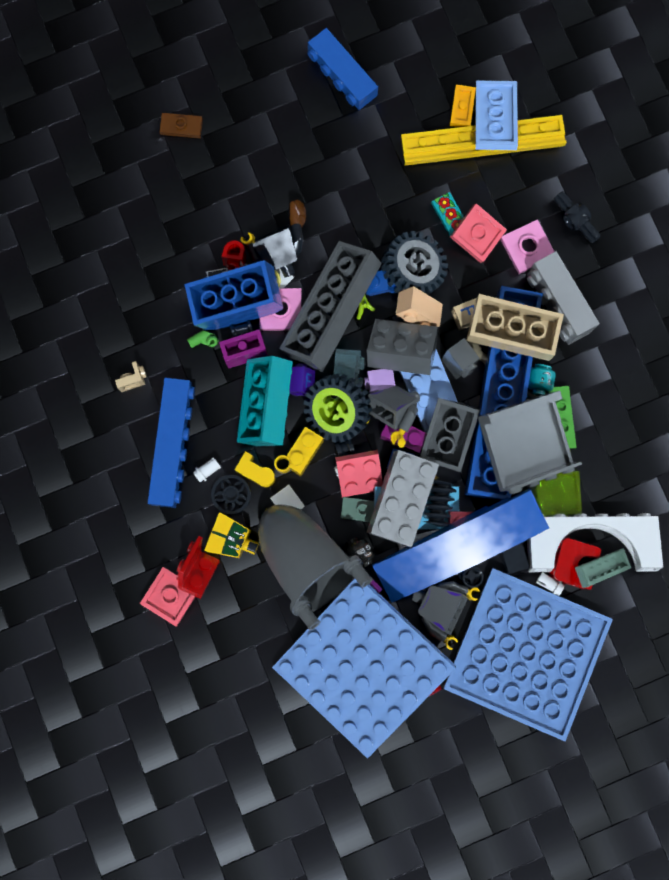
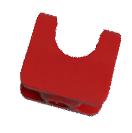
[549,538,601,589]

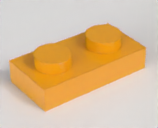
[450,85,476,127]

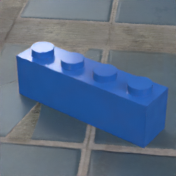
[307,28,378,110]

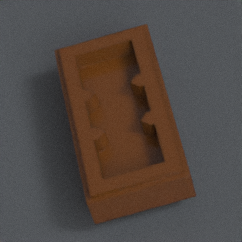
[160,113,203,138]

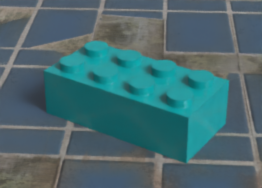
[237,356,293,446]

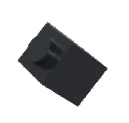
[499,543,530,574]

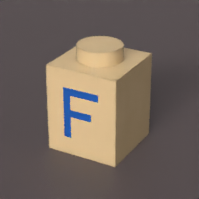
[451,298,477,331]

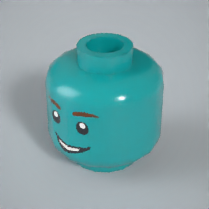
[528,364,556,396]

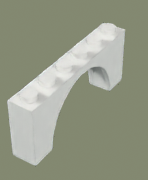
[527,513,663,572]

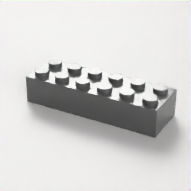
[279,241,382,372]

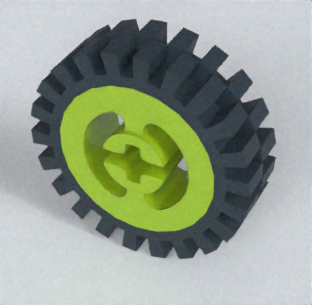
[304,374,372,442]

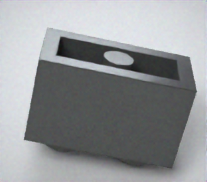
[441,338,480,379]

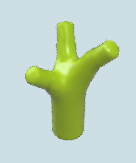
[357,295,375,320]

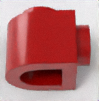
[222,241,246,270]

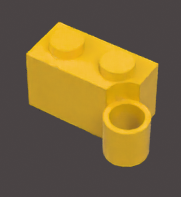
[274,427,324,476]

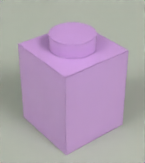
[364,369,395,393]

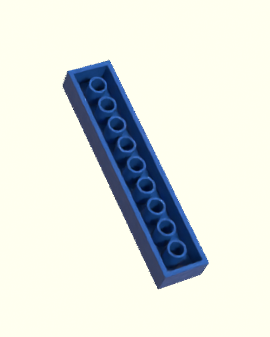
[464,286,543,501]

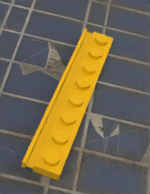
[401,115,567,165]

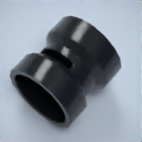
[457,566,484,588]

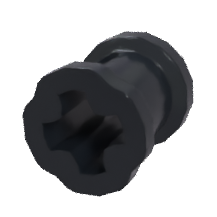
[230,320,253,338]

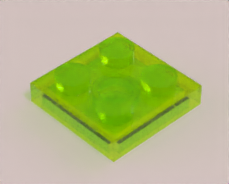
[536,471,582,515]

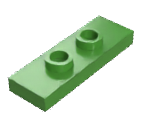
[548,386,577,449]

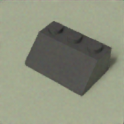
[420,398,480,472]

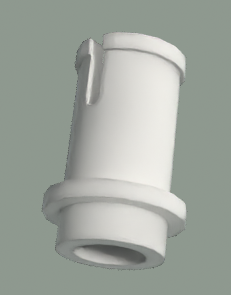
[193,457,221,482]
[536,572,565,596]

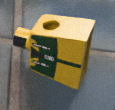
[204,512,259,558]

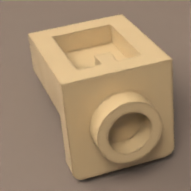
[115,361,147,392]

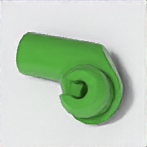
[187,330,218,348]

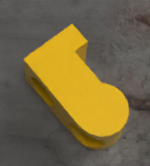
[235,451,275,487]

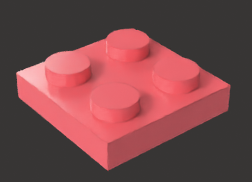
[450,203,507,263]
[335,450,383,498]
[140,567,195,627]

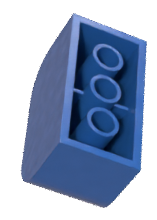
[184,260,283,330]

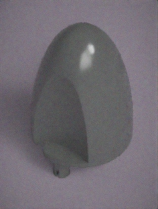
[258,504,373,631]

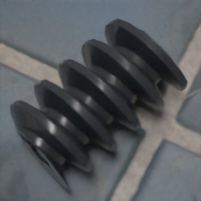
[422,480,457,527]

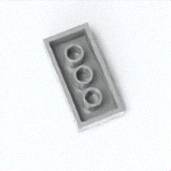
[527,251,600,345]
[366,450,439,547]

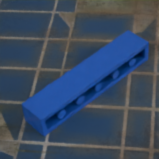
[148,378,195,508]

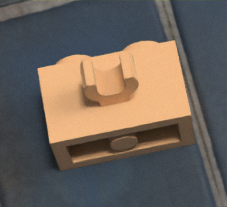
[396,286,443,327]

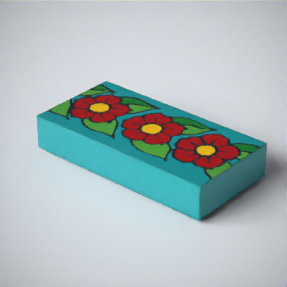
[431,192,464,236]

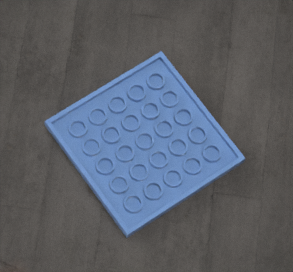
[443,568,613,741]
[272,578,456,758]

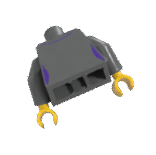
[366,386,420,448]
[412,581,480,650]

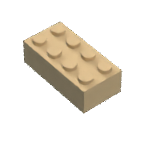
[466,294,564,361]

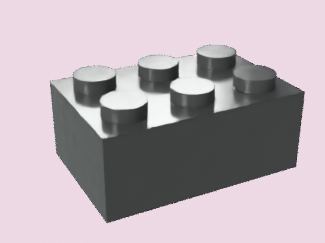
[367,319,438,375]

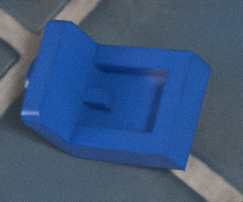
[366,270,396,296]

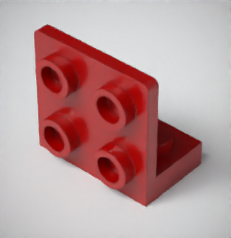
[176,536,220,599]

